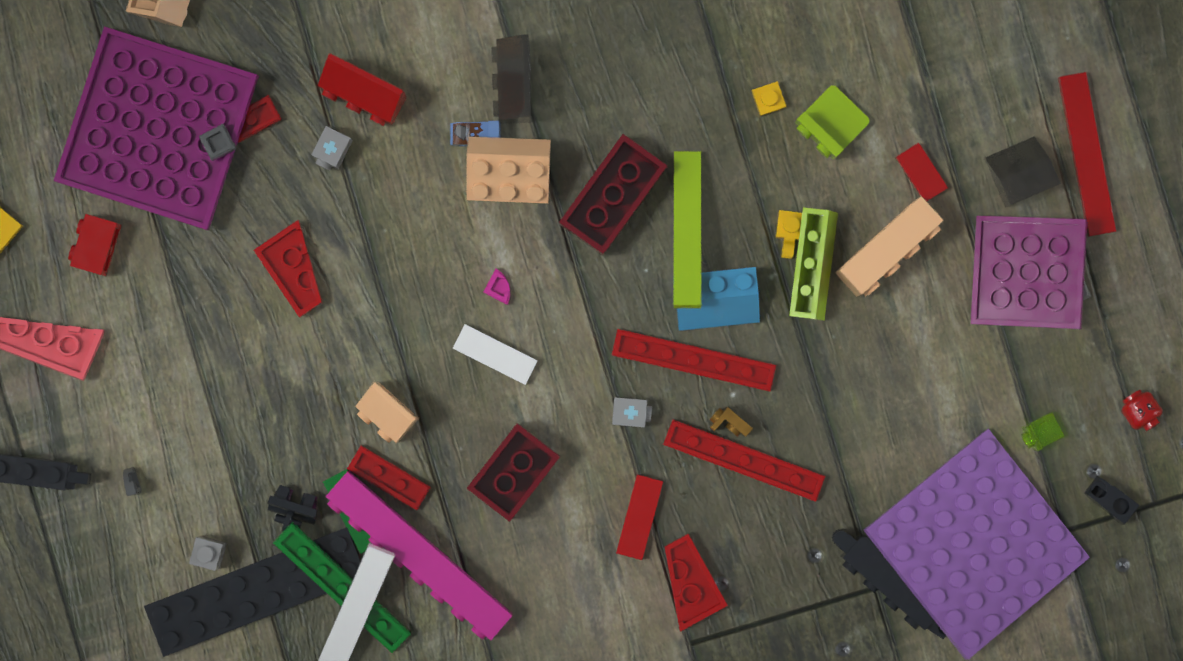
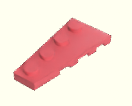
[0,317,105,381]

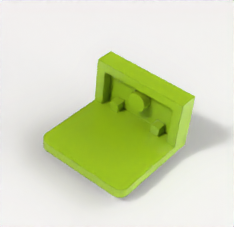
[795,85,869,160]

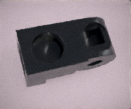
[1084,476,1140,525]

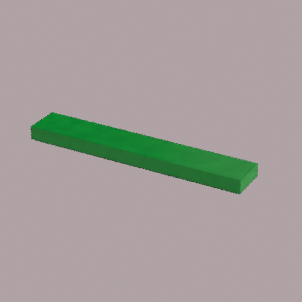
[273,522,411,653]

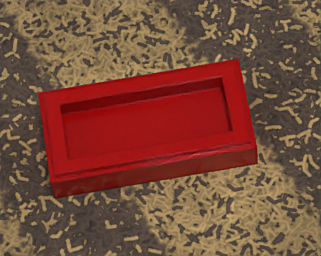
[895,142,948,202]

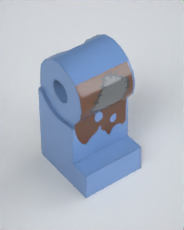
[450,121,501,147]

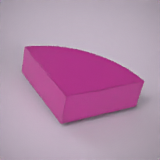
[483,269,510,305]

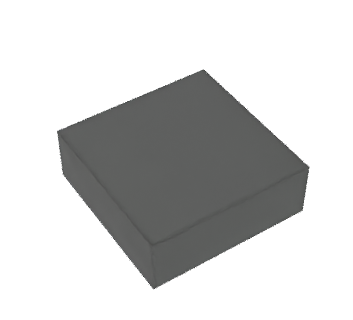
[199,124,237,161]

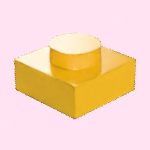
[751,81,786,117]

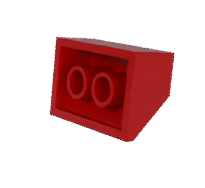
[317,53,407,127]

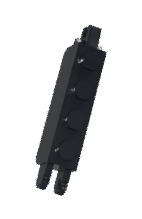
[0,453,91,490]
[831,529,946,639]

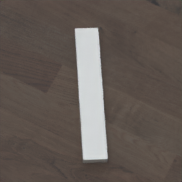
[318,543,395,661]

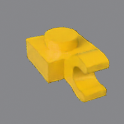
[775,210,802,259]

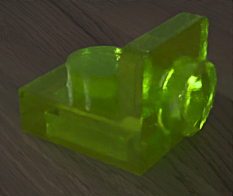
[1021,412,1064,451]

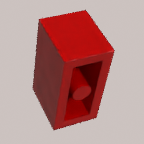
[68,214,122,276]

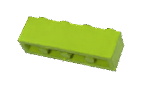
[789,207,838,321]

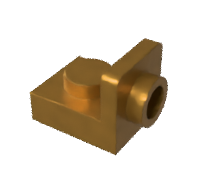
[709,407,753,437]

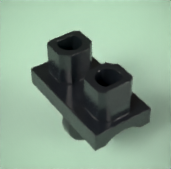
[267,485,317,532]

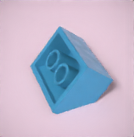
[673,267,760,331]

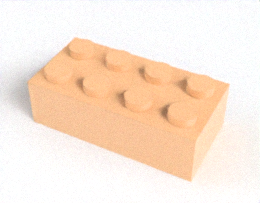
[835,196,944,297]

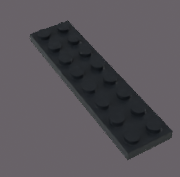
[144,527,361,657]

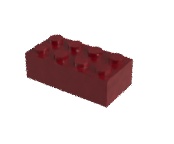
[559,134,667,256]

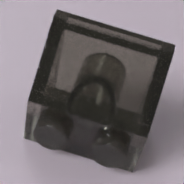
[984,136,1061,207]

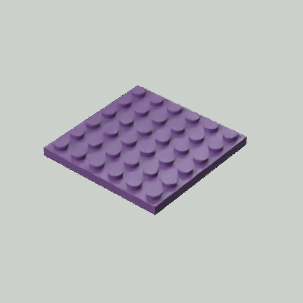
[864,429,1090,660]

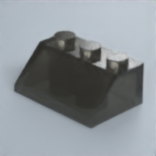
[491,34,532,123]

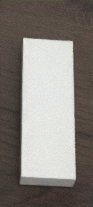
[453,324,537,385]

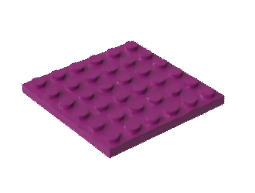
[54,26,259,231]

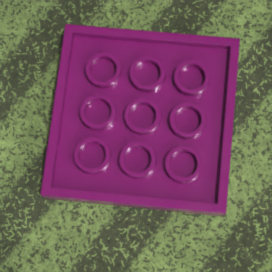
[971,216,1087,329]

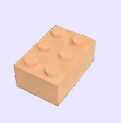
[466,137,551,203]

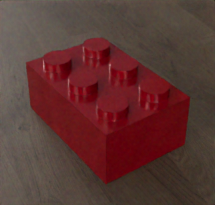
[466,423,560,522]

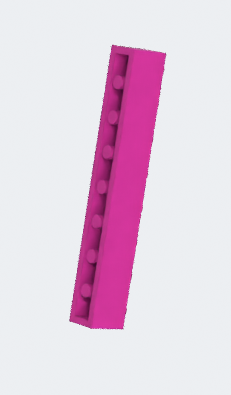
[325,471,513,641]

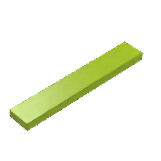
[674,151,701,308]

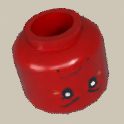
[1121,389,1163,432]

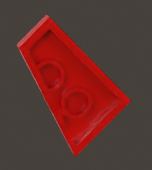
[253,220,323,318]
[664,533,728,632]

